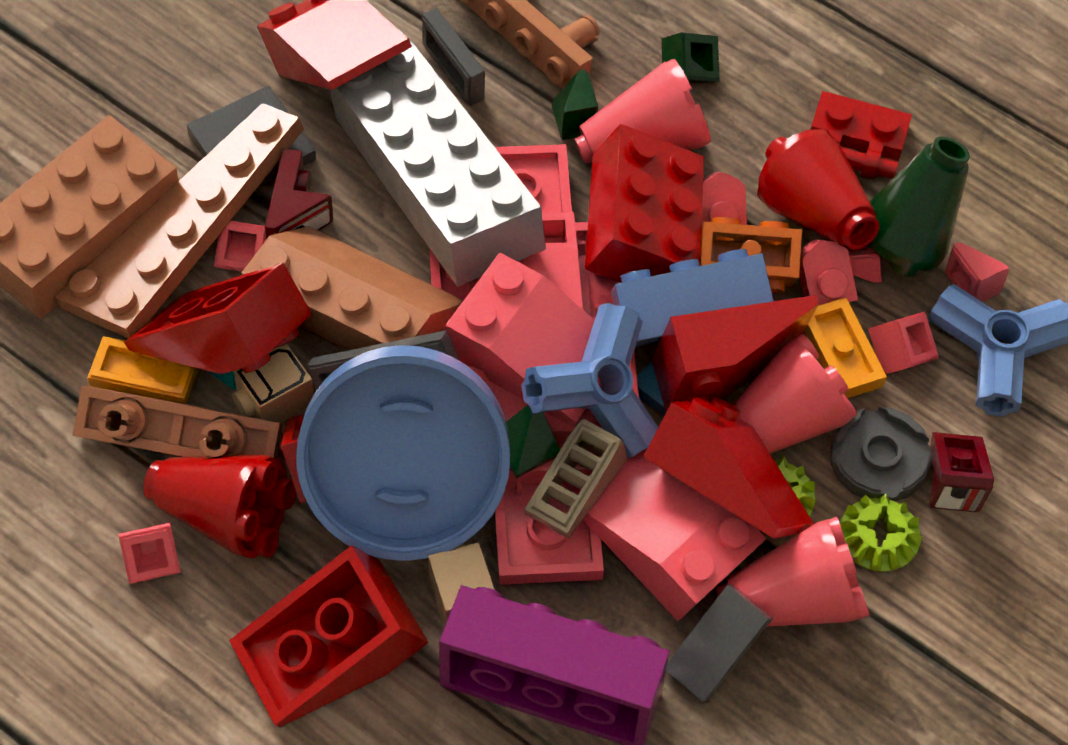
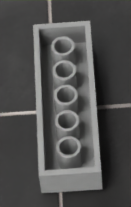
[330,42,546,287]

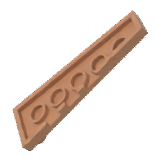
[55,104,304,338]

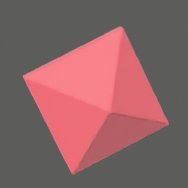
[118,523,181,584]

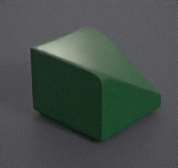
[661,32,720,83]
[552,70,598,140]

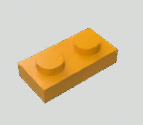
[804,297,887,398]

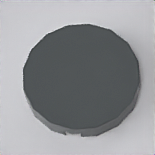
[831,407,932,501]

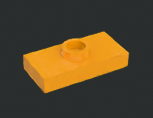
[87,336,199,404]

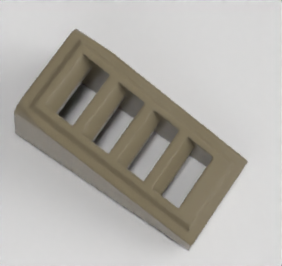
[524,419,627,538]

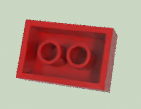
[585,123,704,283]

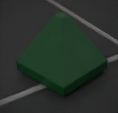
[506,405,560,478]

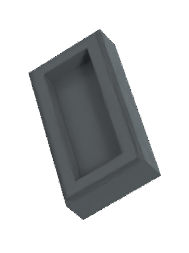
[422,8,485,106]
[666,585,773,702]

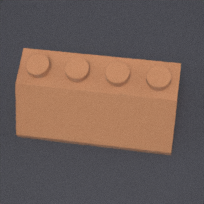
[241,226,464,350]

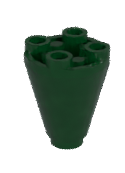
[866,136,970,277]

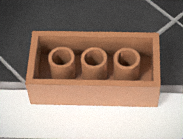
[0,115,179,320]

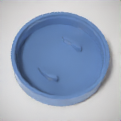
[296,346,510,560]

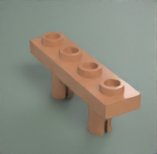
[460,0,600,89]
[72,386,283,459]

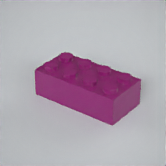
[439,585,670,745]

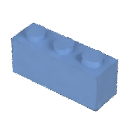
[611,249,773,347]

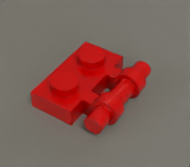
[810,91,912,180]

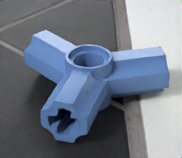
[928,284,1068,417]
[521,303,658,458]

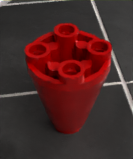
[757,129,879,250]
[143,455,297,559]

